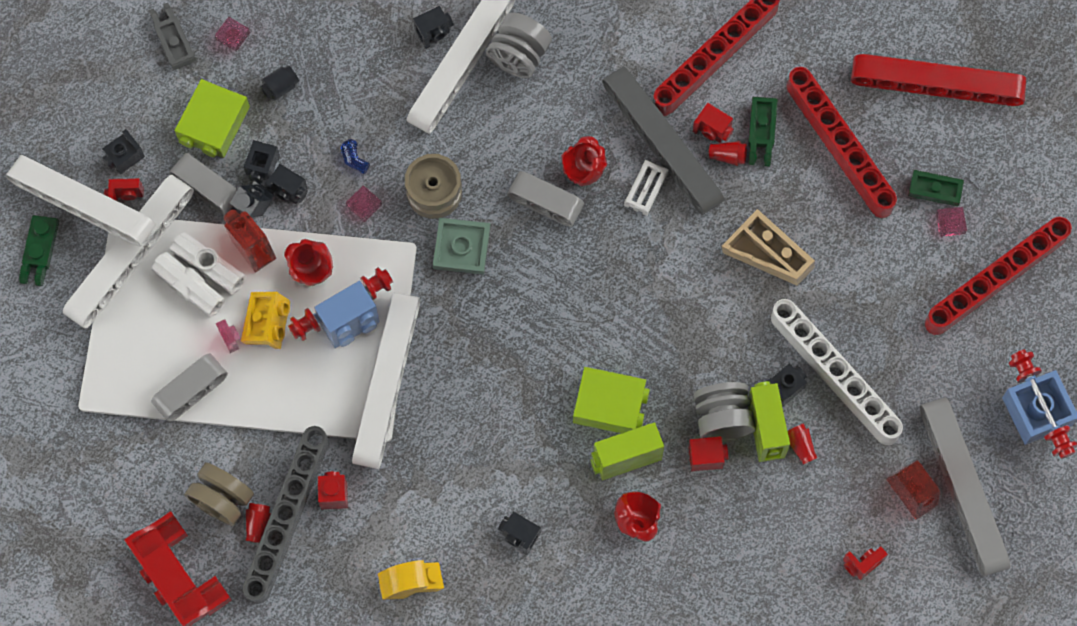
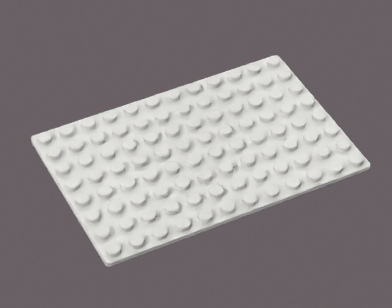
[78,220,417,442]

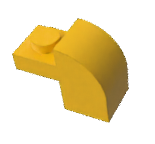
[378,560,444,600]

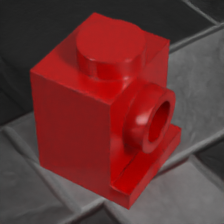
[692,102,734,143]

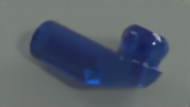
[341,139,370,174]

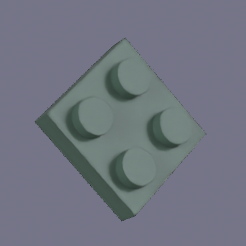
[433,218,491,275]

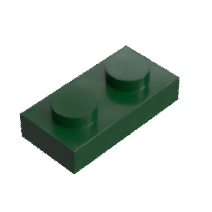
[908,170,964,207]

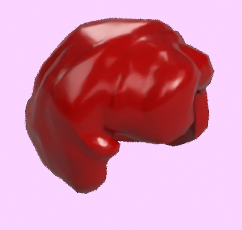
[561,136,608,187]
[284,239,333,286]
[614,491,661,542]

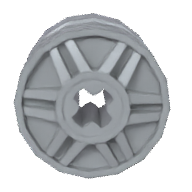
[486,13,552,78]
[693,382,755,441]

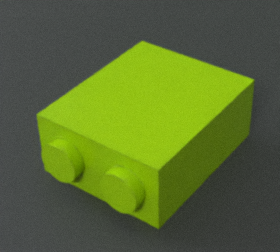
[174,79,250,158]
[573,366,650,433]
[748,381,790,462]
[590,422,664,481]

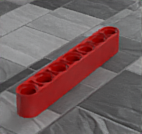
[653,0,780,116]
[851,54,1027,106]
[787,67,897,218]
[925,217,1072,335]

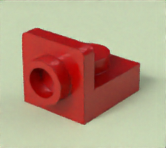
[104,178,144,201]
[843,546,888,580]

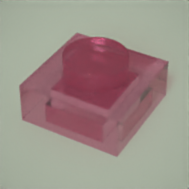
[214,16,250,52]
[346,185,382,222]
[936,207,967,237]
[215,319,241,353]

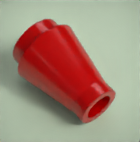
[709,141,747,166]
[787,423,817,465]
[245,503,271,543]

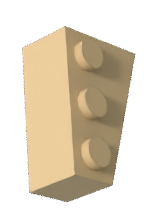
[722,209,815,286]

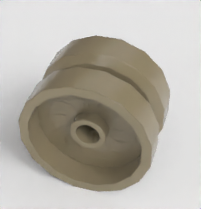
[405,154,462,219]
[184,462,254,526]

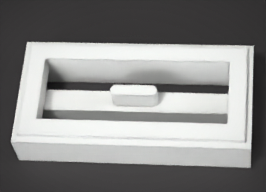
[624,160,668,216]

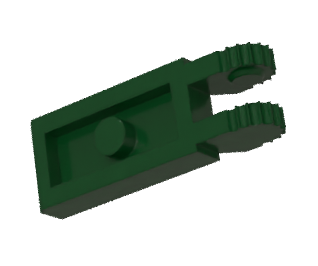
[748,96,778,167]
[19,215,59,286]

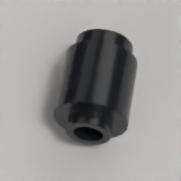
[260,65,299,100]

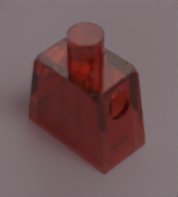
[223,210,276,273]
[886,460,940,520]

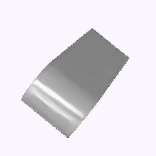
[169,153,237,216]
[507,171,584,227]
[151,353,228,422]

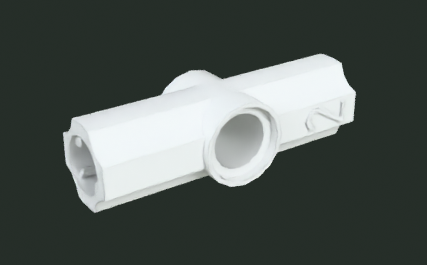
[170,232,246,294]
[151,252,225,317]

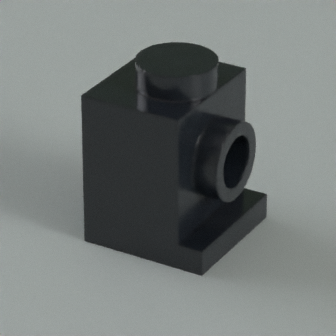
[413,6,454,49]
[102,129,145,175]
[243,140,280,183]
[265,164,308,204]
[230,180,276,218]
[767,363,807,407]
[498,511,541,555]

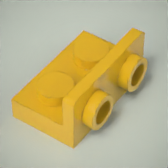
[241,292,290,349]

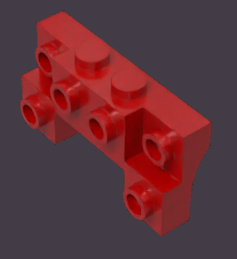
[124,511,232,626]

